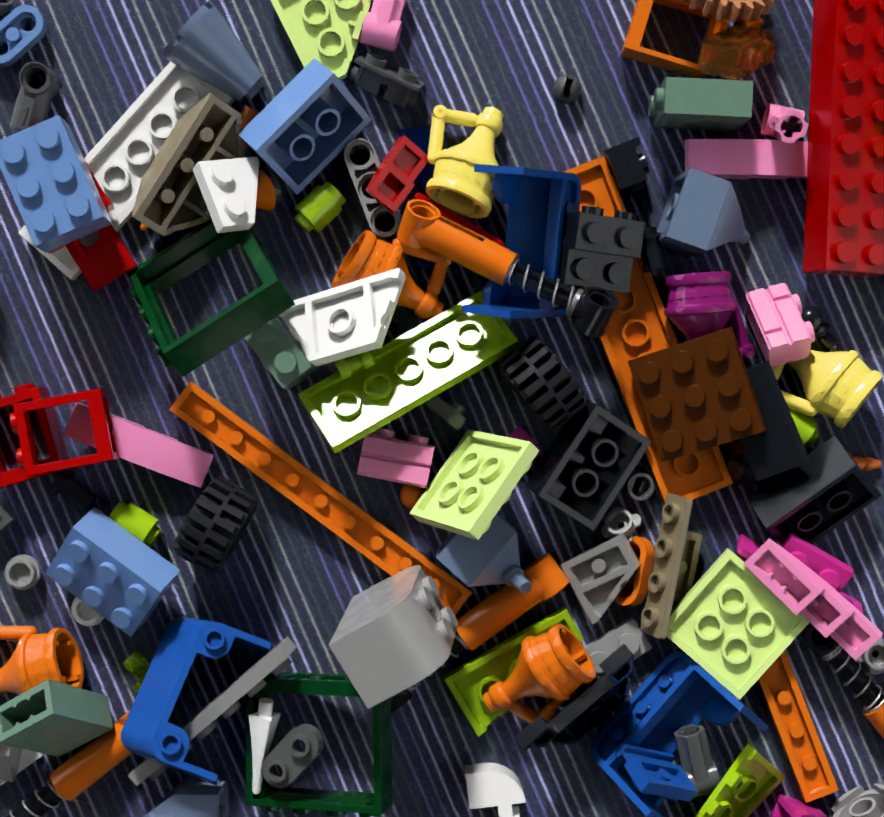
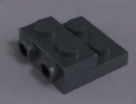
[559,206,645,293]

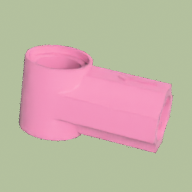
[360,0,406,52]
[760,103,809,144]

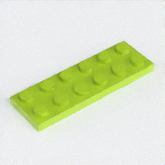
[298,291,519,454]

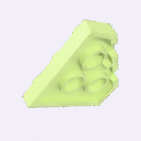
[270,0,373,80]

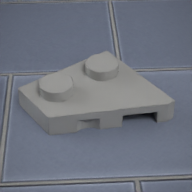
[561,533,640,625]

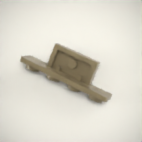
[640,493,703,639]

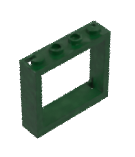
[128,219,296,377]
[245,672,393,817]

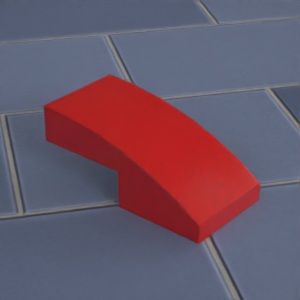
[365,135,428,213]

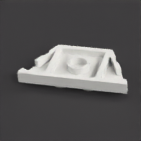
[279,268,406,367]

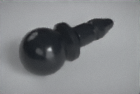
[801,306,843,352]

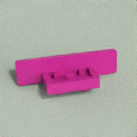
[737,532,864,615]

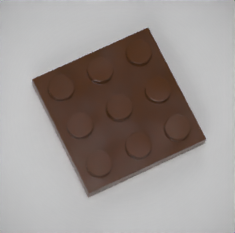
[628,326,767,462]

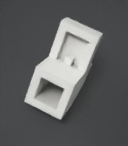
[465,763,526,817]

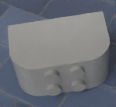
[329,565,458,709]

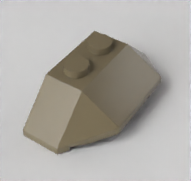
[132,93,245,236]

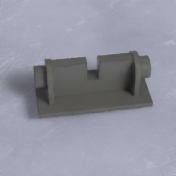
[349,53,425,109]

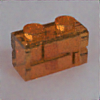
[700,24,776,80]

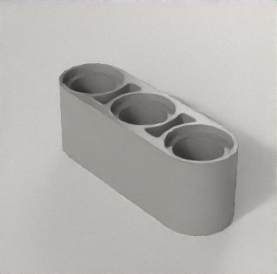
[344,138,401,241]

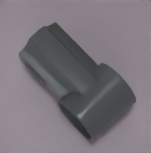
[10,61,61,131]
[673,724,720,798]

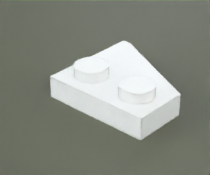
[192,156,259,234]

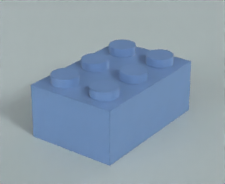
[238,58,372,195]
[0,115,113,253]
[45,507,180,637]

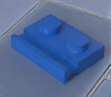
[616,744,698,802]

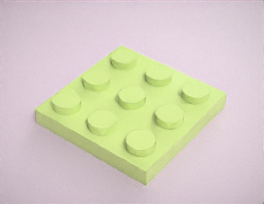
[409,429,539,540]
[666,548,810,700]

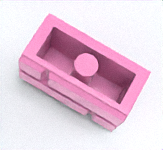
[744,283,815,367]
[357,428,435,488]

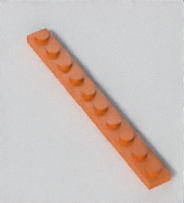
[169,381,472,615]

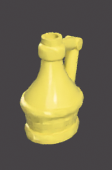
[426,105,504,218]
[772,349,883,428]

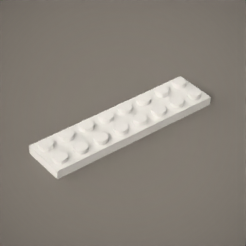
[18,62,236,281]

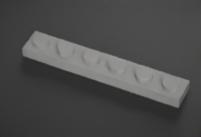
[128,636,297,786]

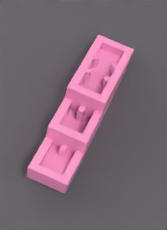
[685,139,808,180]
[63,402,214,488]
[743,538,883,660]

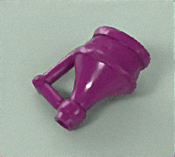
[663,271,755,359]

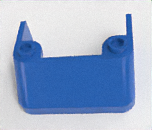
[462,164,581,319]
[121,617,272,786]
[591,651,770,817]

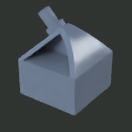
[657,167,750,257]
[436,512,532,594]
[143,776,229,817]

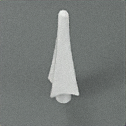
[248,698,281,795]

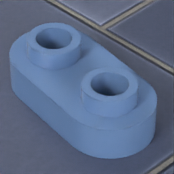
[0,5,47,67]

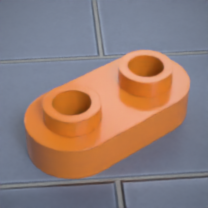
[614,536,655,606]

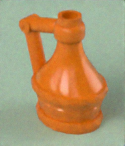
[332,230,452,320]
[483,624,596,724]
[0,626,84,695]

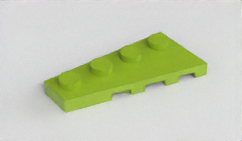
[443,606,584,738]
[695,743,786,817]

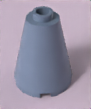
[162,0,264,102]

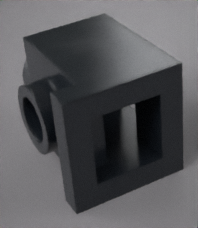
[602,137,649,196]

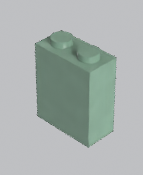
[648,77,754,132]
[244,315,319,389]
[0,679,113,757]

